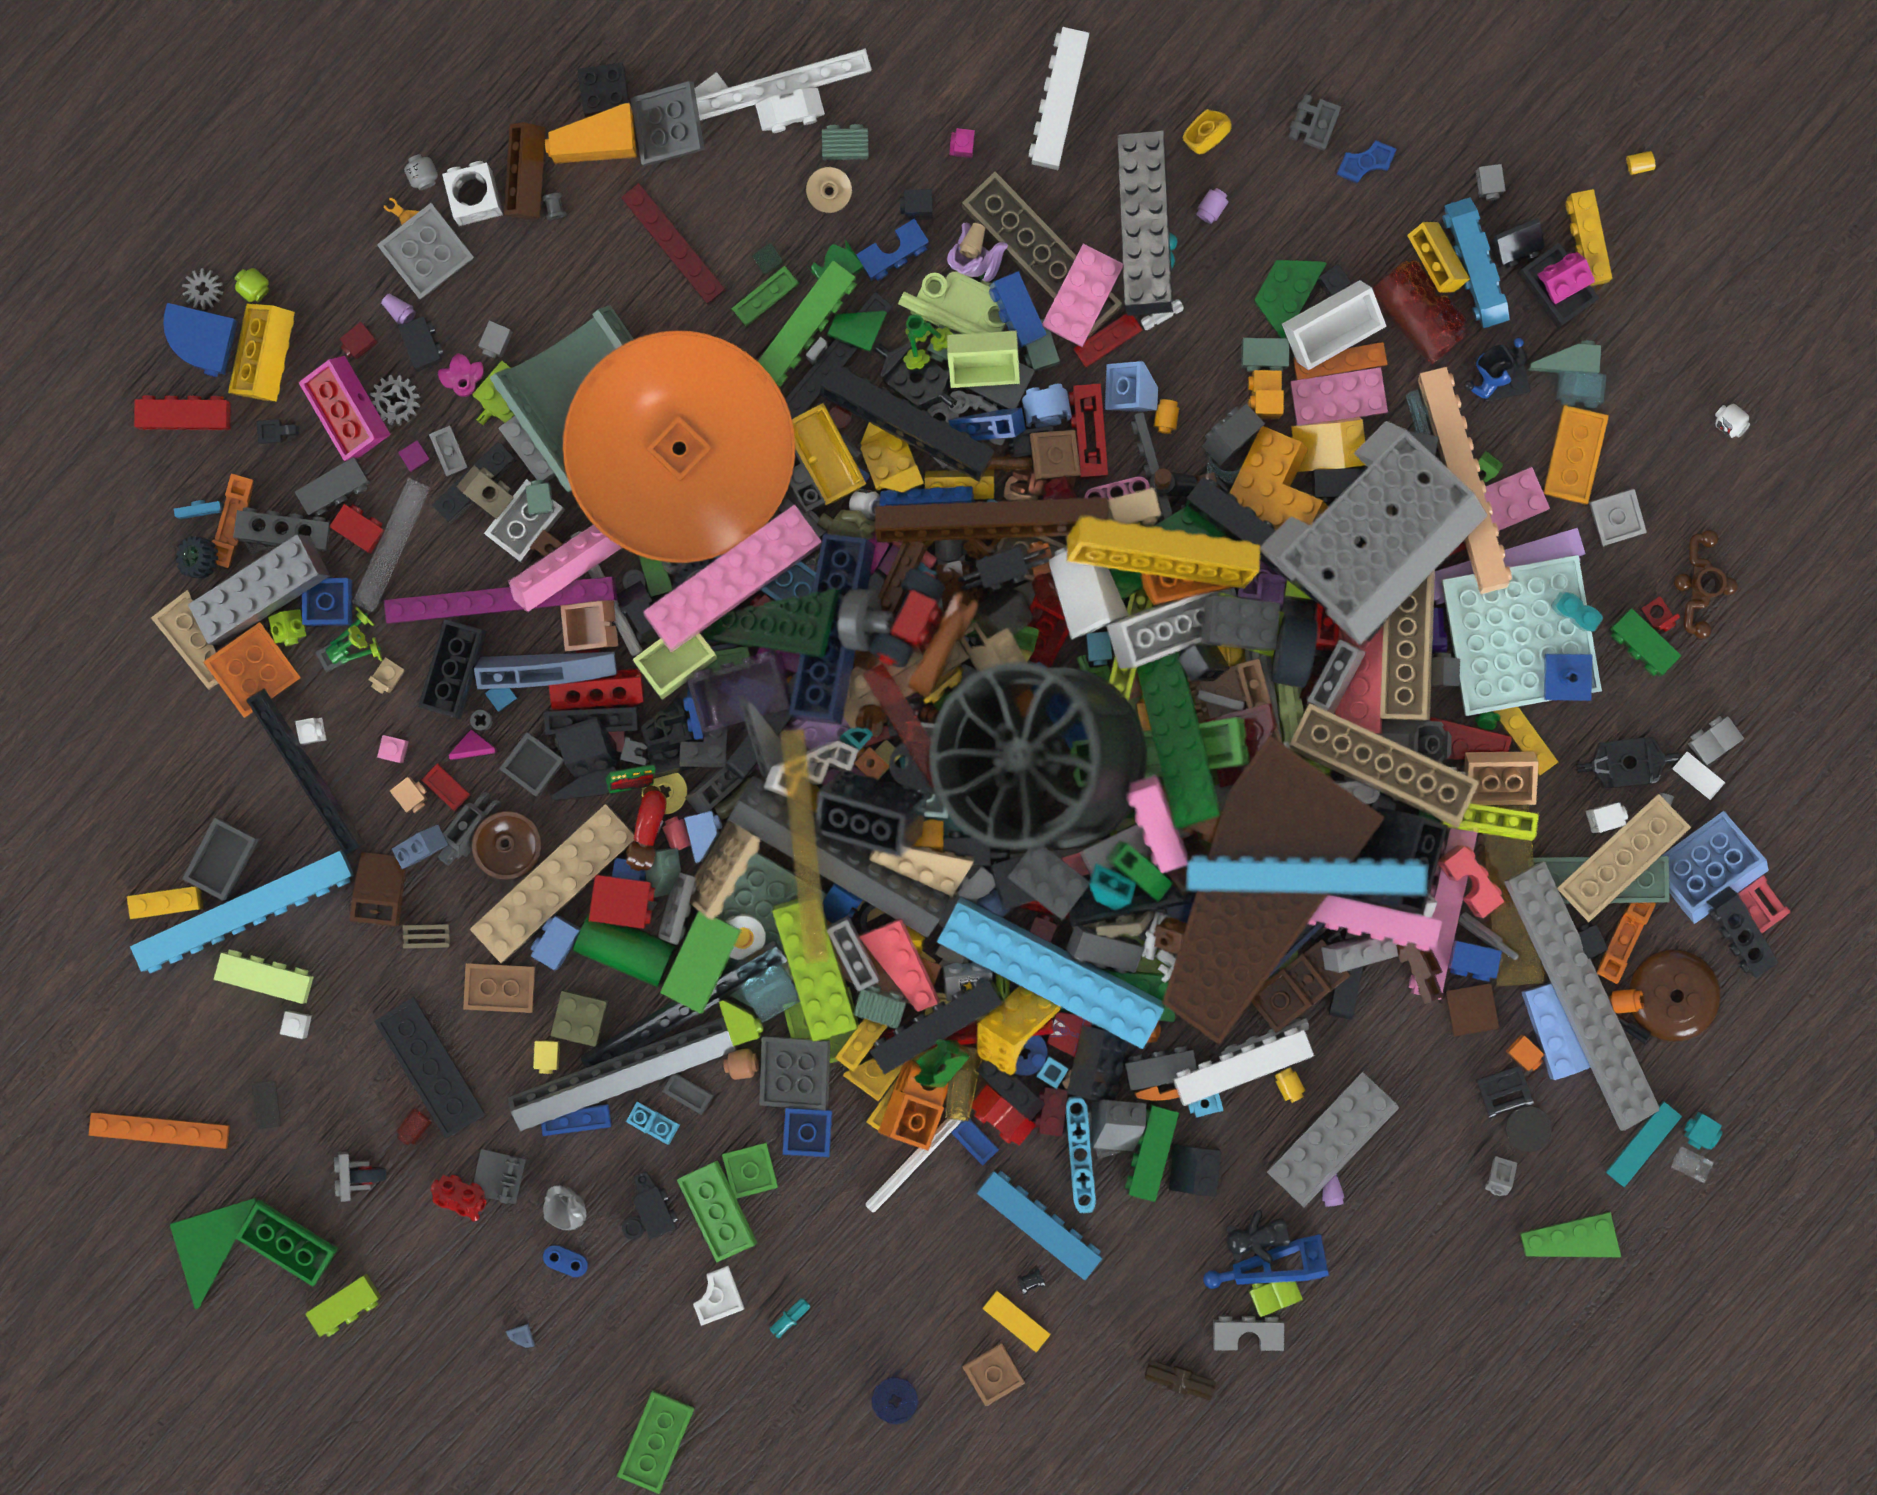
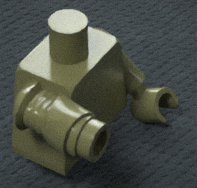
[815,510,875,565]

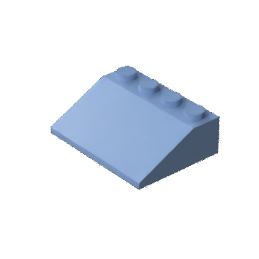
[1662,811,1769,924]
[1521,982,1591,1080]

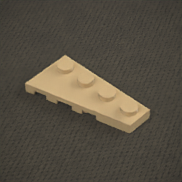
[151,590,218,690]
[870,846,974,896]

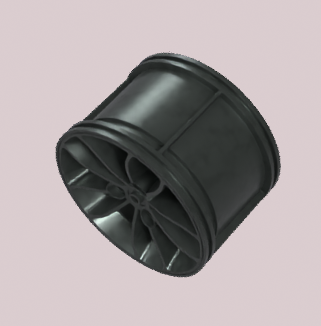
[930,663,1147,848]

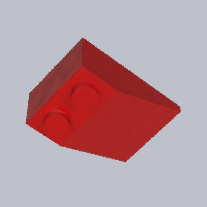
[1021,586,1069,668]

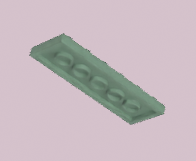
[1529,856,1670,903]

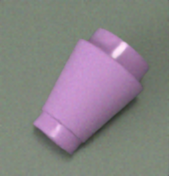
[381,294,416,324]
[1322,1174,1345,1207]

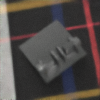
[473,1149,526,1204]

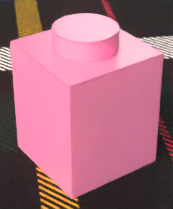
[377,735,409,763]

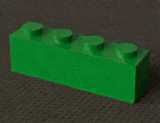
[1125,1104,1179,1202]

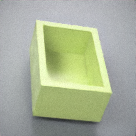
[947,331,1020,388]
[633,633,717,700]

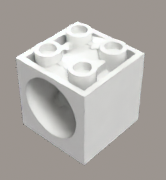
[442,161,503,226]

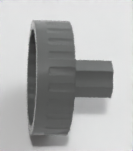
[839,589,894,651]

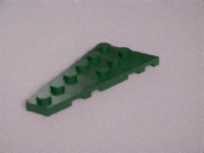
[703,588,840,658]

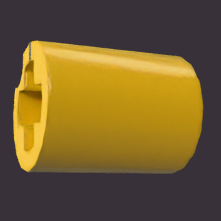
[1626,151,1655,175]

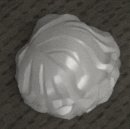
[543,1185,587,1231]

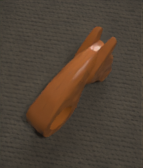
[907,592,978,698]

